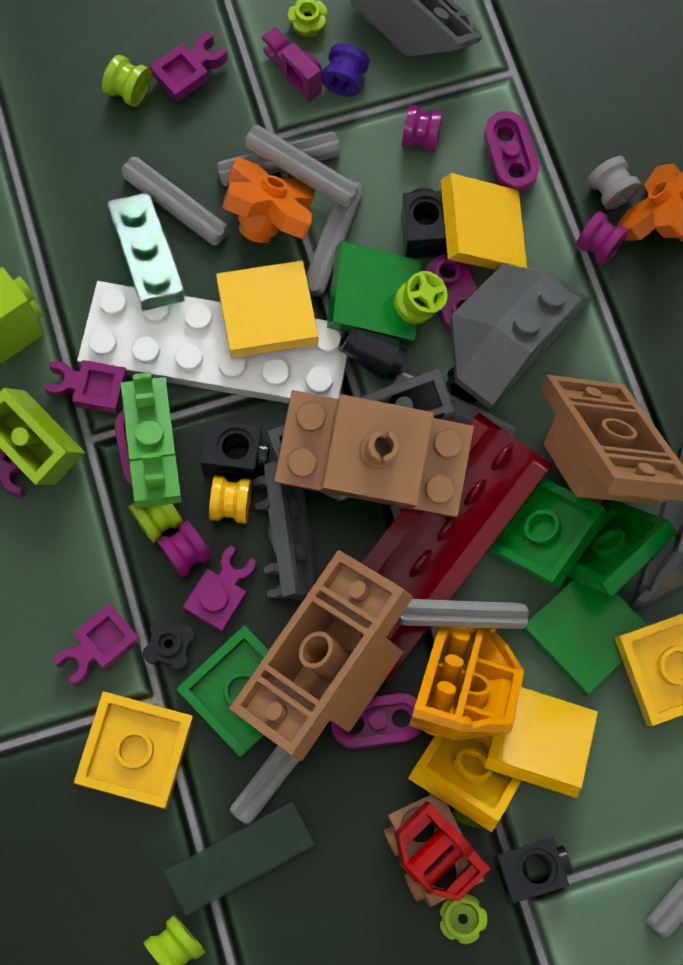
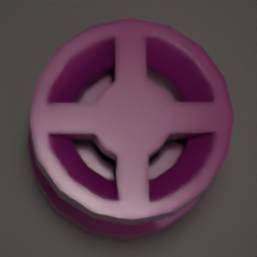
[402,105,443,153]
[575,211,629,266]
[157,520,213,578]

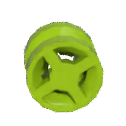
[101,54,152,107]
[394,271,448,324]
[128,503,183,544]
[143,915,206,965]

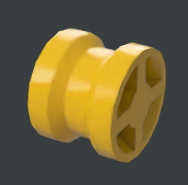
[209,475,252,524]

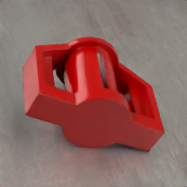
[394,801,490,901]

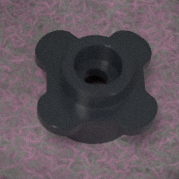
[143,619,195,670]

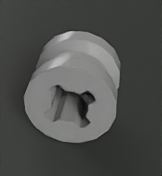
[587,156,642,210]

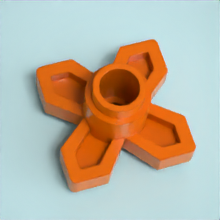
[222,157,315,243]
[617,163,683,242]

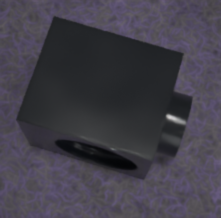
[401,188,447,259]
[200,419,270,481]
[493,837,573,905]

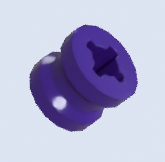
[321,43,370,96]

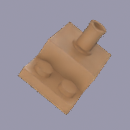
[540,374,683,505]
[274,390,474,518]
[229,550,413,762]

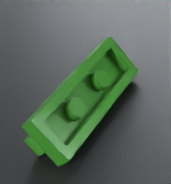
[121,373,182,509]

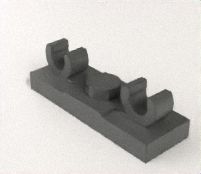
[252,460,318,601]

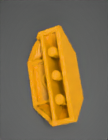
[409,627,524,741]

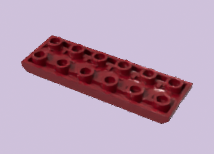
[362,413,553,684]

